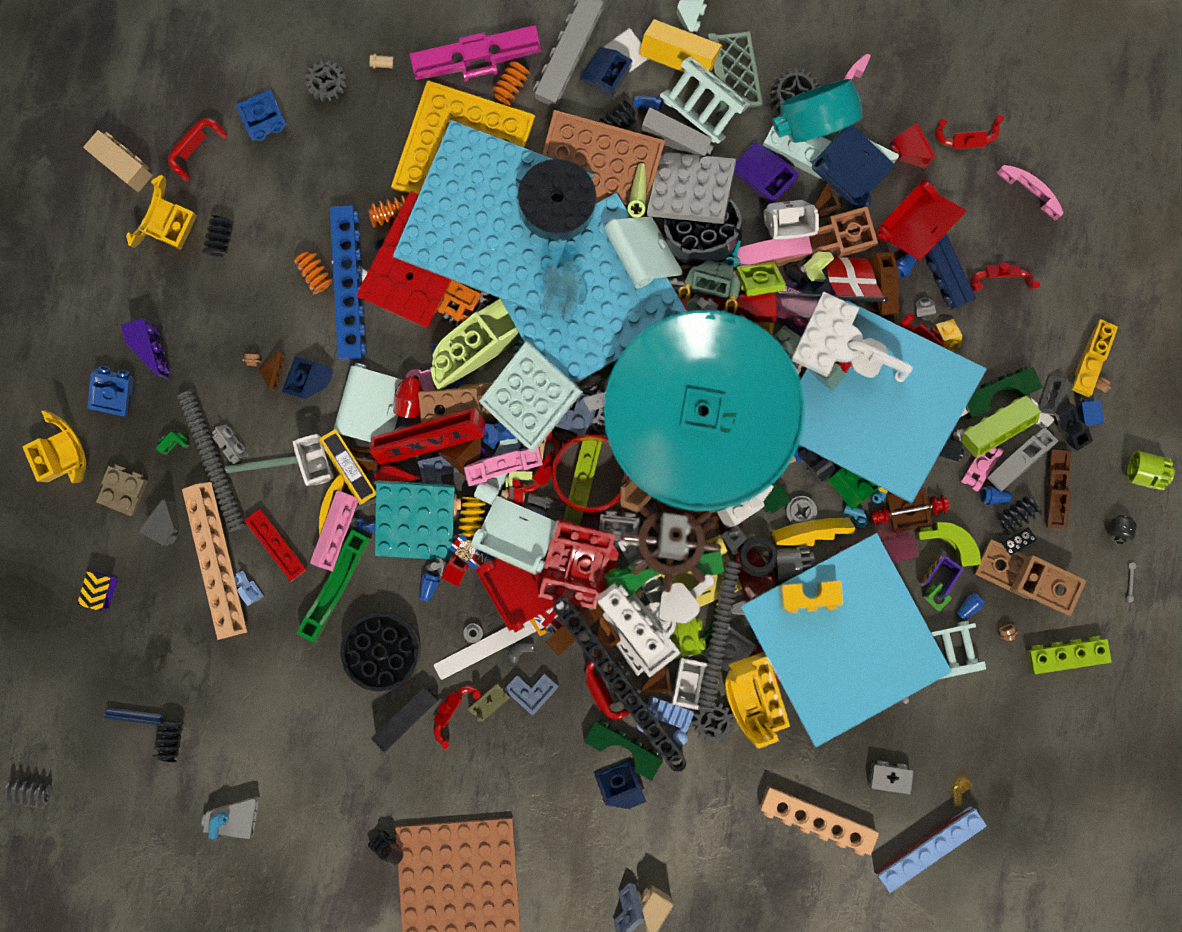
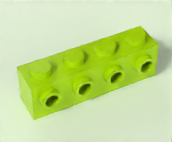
[962,396,1041,459]
[1026,636,1112,674]

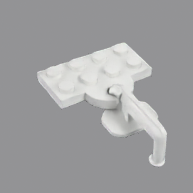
[792,292,913,382]
[603,575,715,677]

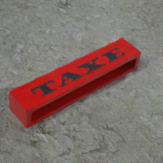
[369,408,485,466]

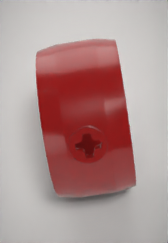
[552,434,630,513]

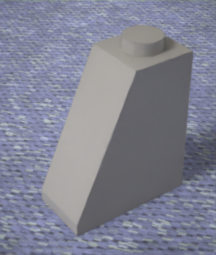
[201,796,260,839]

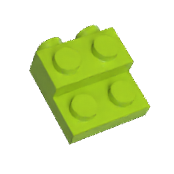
[736,261,785,296]
[663,616,706,660]

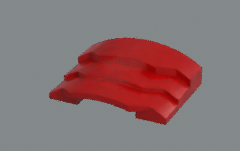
[538,519,619,609]

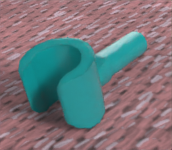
[725,241,741,268]

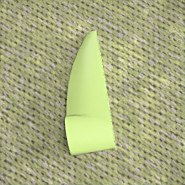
[628,163,646,218]

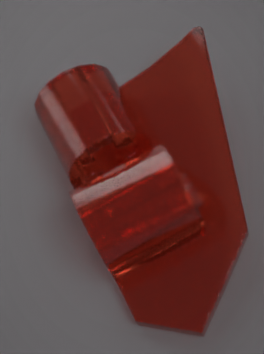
[733,547,777,602]

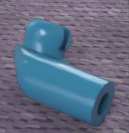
[844,504,868,528]
[208,812,229,839]

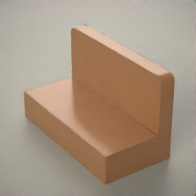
[621,479,652,512]

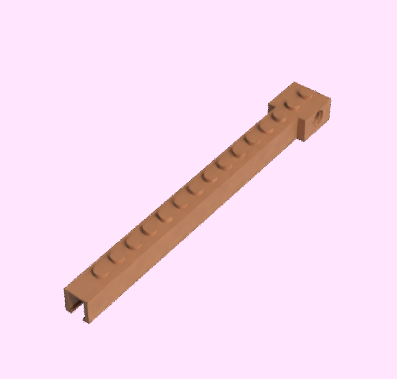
[667,207,878,294]

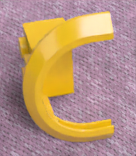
[126,175,197,250]
[22,411,86,483]

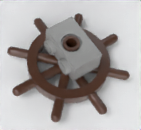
[620,505,721,592]

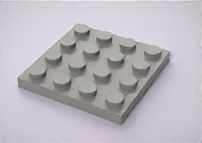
[647,152,736,224]

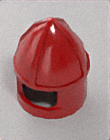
[393,376,423,418]

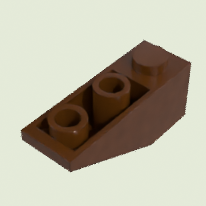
[869,252,899,315]

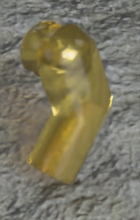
[952,778,972,806]

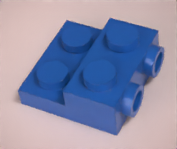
[236,89,287,141]
[87,366,134,417]

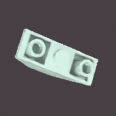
[676,0,707,34]

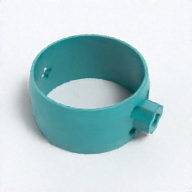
[772,79,863,143]

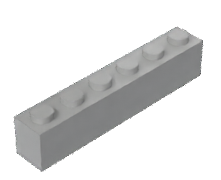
[533,0,604,108]

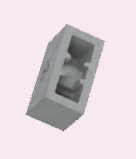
[868,760,913,794]

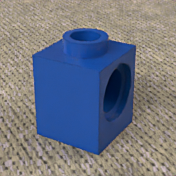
[1076,398,1104,426]

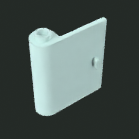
[604,216,683,288]
[333,363,403,442]
[471,496,556,574]

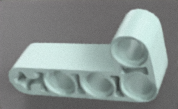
[474,438,522,505]

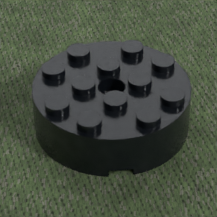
[518,159,596,241]
[664,198,742,266]
[340,612,421,692]

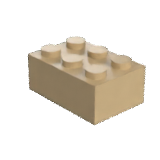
[83,130,153,193]

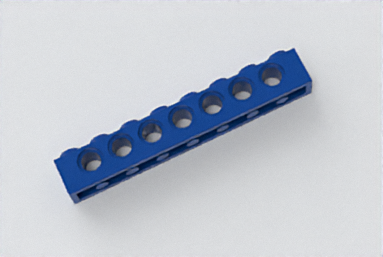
[330,205,367,361]

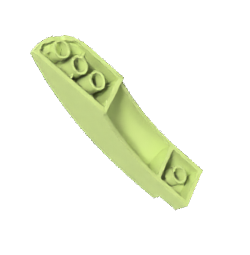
[431,299,522,390]

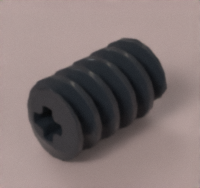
[599,100,636,129]
[202,215,234,258]
[997,496,1042,536]
[152,720,184,763]

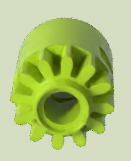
[1127,451,1175,490]

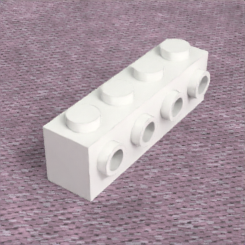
[597,583,666,662]

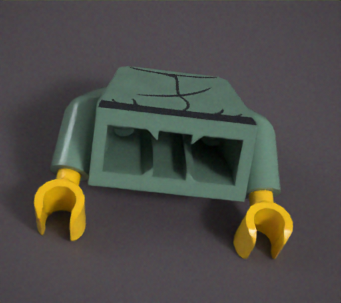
[678,260,740,313]

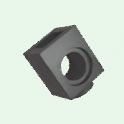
[721,525,748,556]

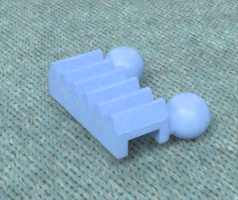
[636,695,694,746]

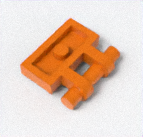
[438,280,482,322]

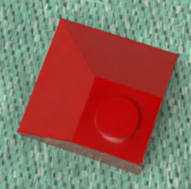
[890,123,936,168]

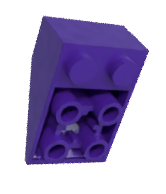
[734,142,799,204]
[121,318,170,379]

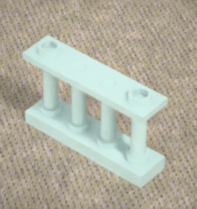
[660,56,750,144]
[931,621,986,679]

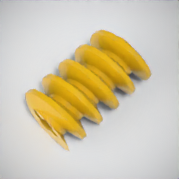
[457,497,486,537]

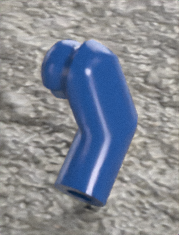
[356,517,376,533]

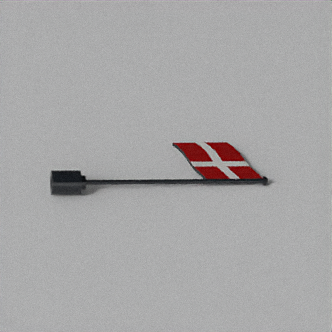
[713,257,888,303]

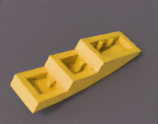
[772,517,855,546]

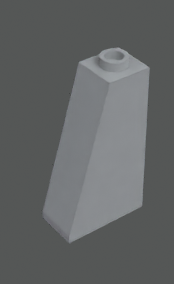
[641,107,713,157]

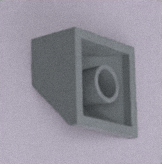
[139,500,179,546]

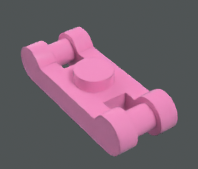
[961,447,1004,492]

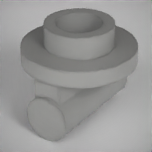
[915,297,936,317]
[425,557,446,576]

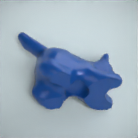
[483,421,516,449]

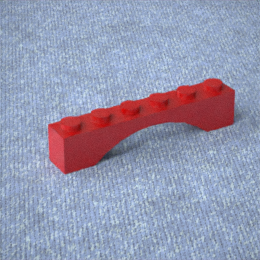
[680,293,777,323]

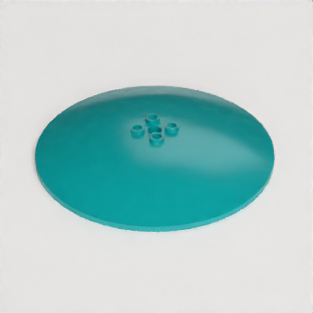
[604,310,805,511]

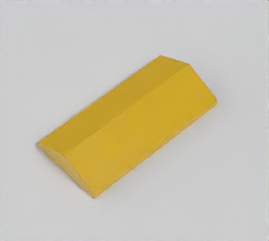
[639,19,722,73]

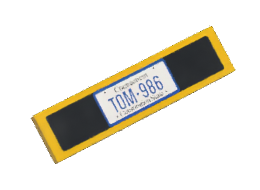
[319,429,376,505]

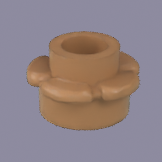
[242,354,261,366]
[1095,377,1112,393]
[999,625,1018,641]

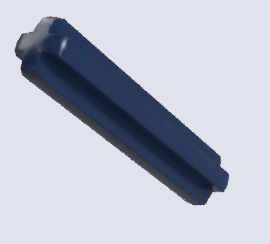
[104,708,163,725]

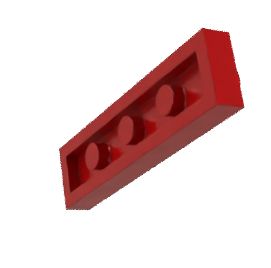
[244,509,307,582]

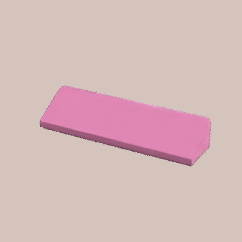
[310,491,358,571]

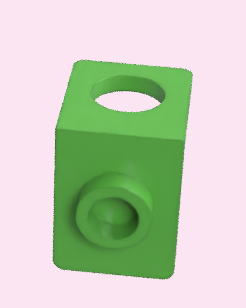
[923,583,952,611]

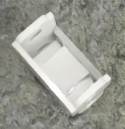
[764,200,819,239]
[293,434,334,486]
[672,658,707,709]

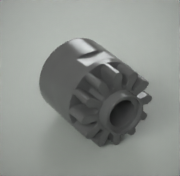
[774,546,816,582]

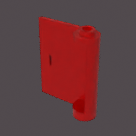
[876,180,967,261]
[475,558,560,633]

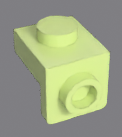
[803,251,834,282]
[506,469,534,488]

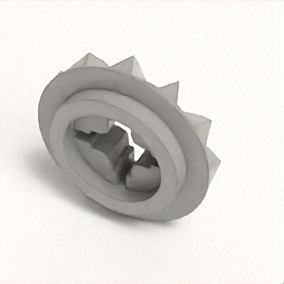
[786,496,817,524]

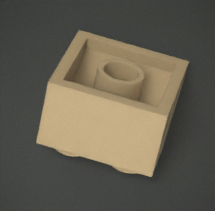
[640,885,673,932]

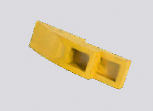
[1071,319,1118,397]

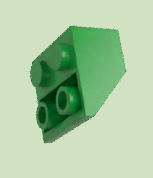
[828,468,880,510]

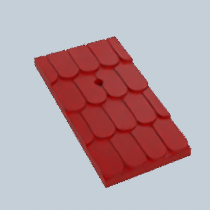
[356,191,452,328]

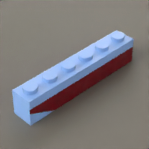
[875,806,987,893]

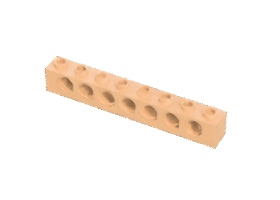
[182,482,247,640]

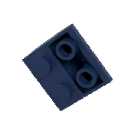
[580,47,632,99]

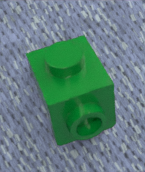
[155,431,190,455]

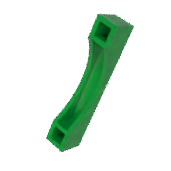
[296,530,372,643]
[604,549,724,598]

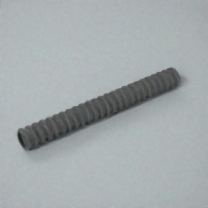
[177,390,246,533]
[698,560,741,712]

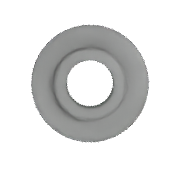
[463,623,483,643]

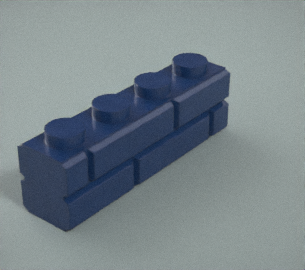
[926,233,976,310]

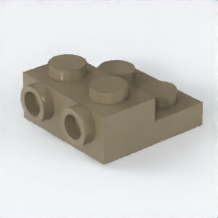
[96,464,148,517]

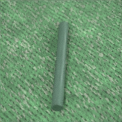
[225,456,298,473]

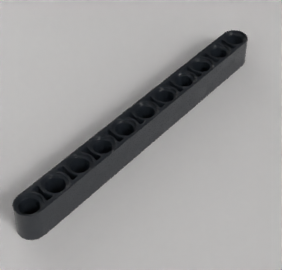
[553,595,687,772]

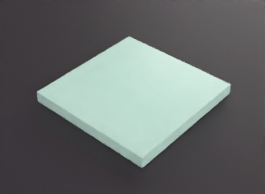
[479,341,583,452]

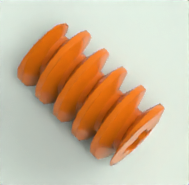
[492,62,530,106]
[369,196,406,228]
[294,252,333,295]

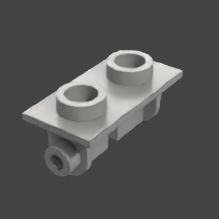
[212,424,248,464]

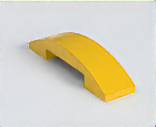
[319,475,347,535]

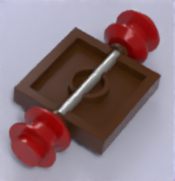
[870,488,949,533]

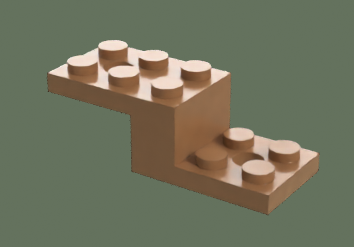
[418,382,499,423]
[974,539,1087,616]

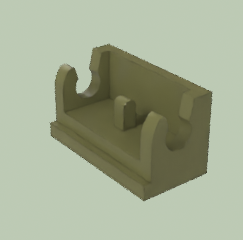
[468,682,511,722]

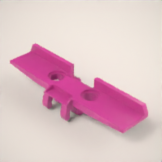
[410,25,542,82]

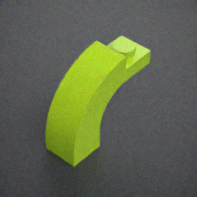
[915,522,981,567]

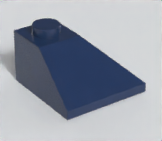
[282,356,334,399]
[594,759,646,809]

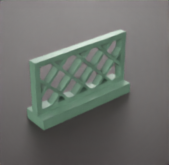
[705,32,763,113]

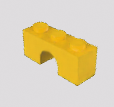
[779,581,843,613]

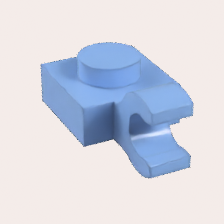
[234,571,264,606]

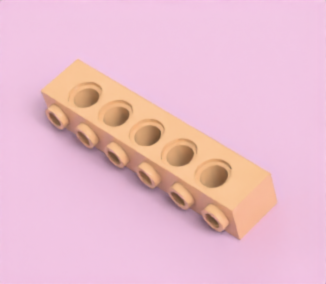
[759,786,879,856]

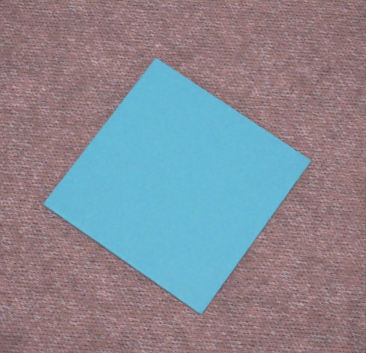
[393,120,594,312]
[500,193,687,383]
[799,301,986,503]
[740,533,952,747]

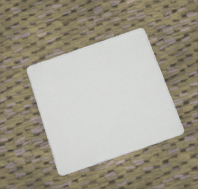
[603,29,648,72]

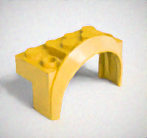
[725,652,790,749]

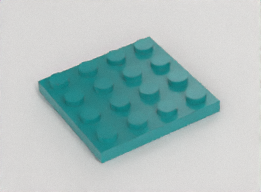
[375,480,455,560]

